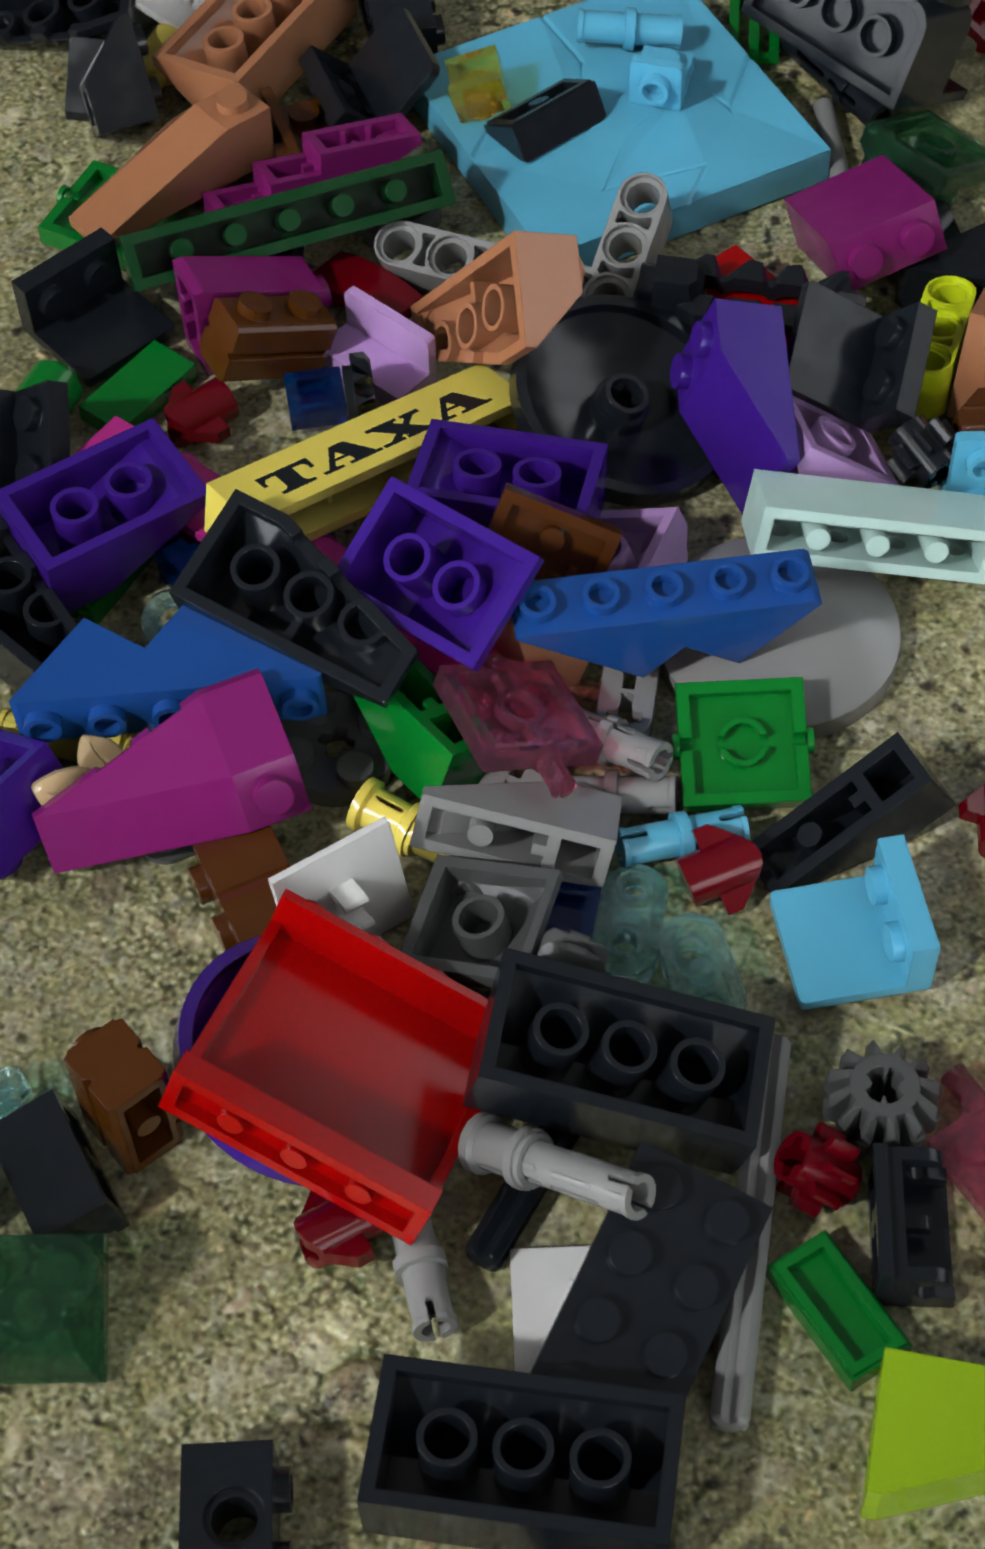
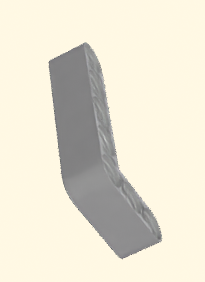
[374,172,673,299]

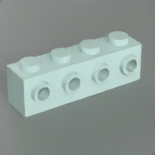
[741,469,985,584]

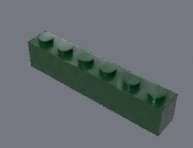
[117,149,457,292]

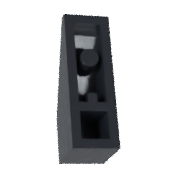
[751,732,956,894]

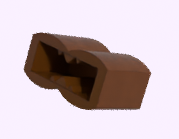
[187,825,291,952]

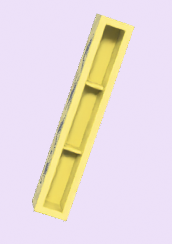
[204,364,519,541]

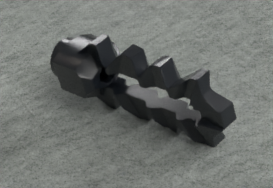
[637,254,867,338]

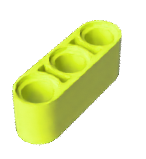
[915,275,976,419]

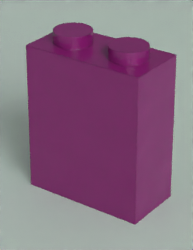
[784,155,947,290]

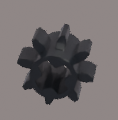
[886,415,957,489]

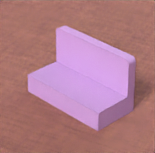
[324,286,438,405]

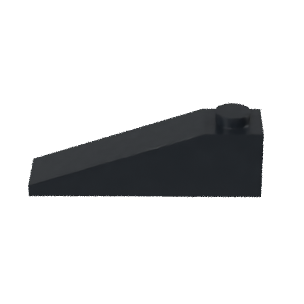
[0,0,160,46]
[169,489,420,708]

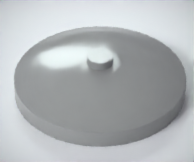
[659,537,901,741]

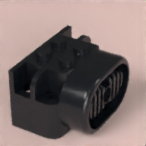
[741,0,977,110]

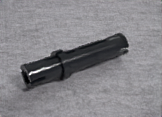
[779,37,896,134]

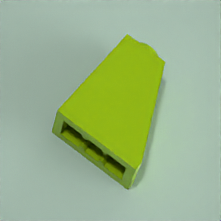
[860,1347,985,1520]

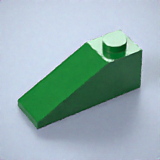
[353,659,499,800]

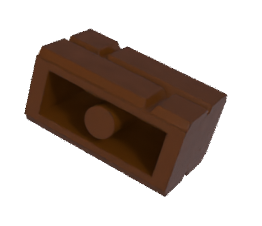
[199,290,338,382]
[64,1018,184,1175]

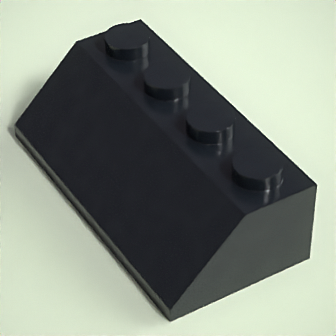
[462,947,775,1175]
[357,1354,687,1549]

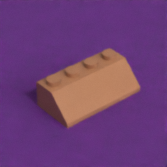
[152,0,358,105]

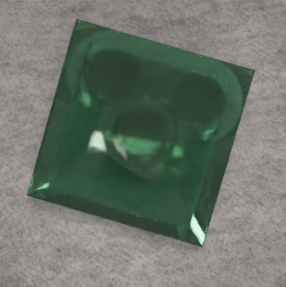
[860,109,985,209]
[0,1233,109,1384]

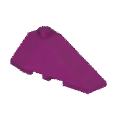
[32,668,312,874]

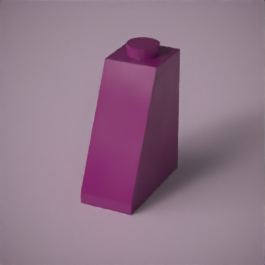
[172,256,333,376]

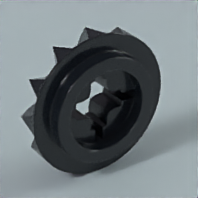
[342,352,376,420]

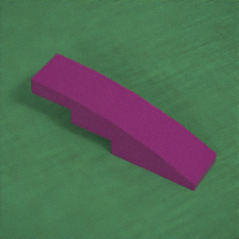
[203,113,422,212]

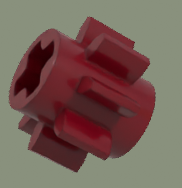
[773,1122,862,1218]

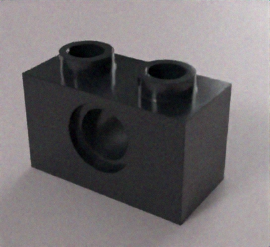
[179,1440,294,1549]

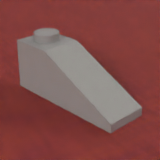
[410,781,623,893]

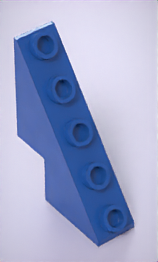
[512,549,823,678]
[9,605,328,743]

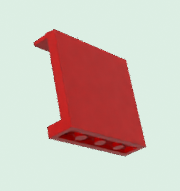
[158,889,489,1246]

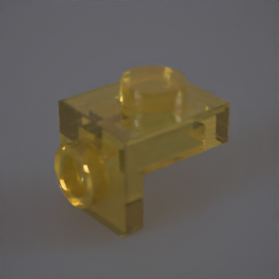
[445,45,512,124]

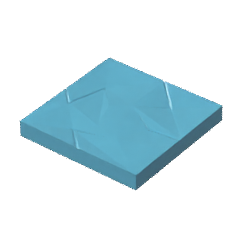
[413,0,831,267]

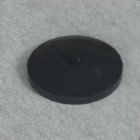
[509,294,715,507]

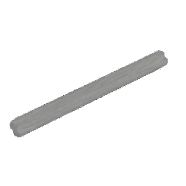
[709,1035,791,1433]

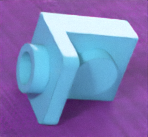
[629,45,695,111]

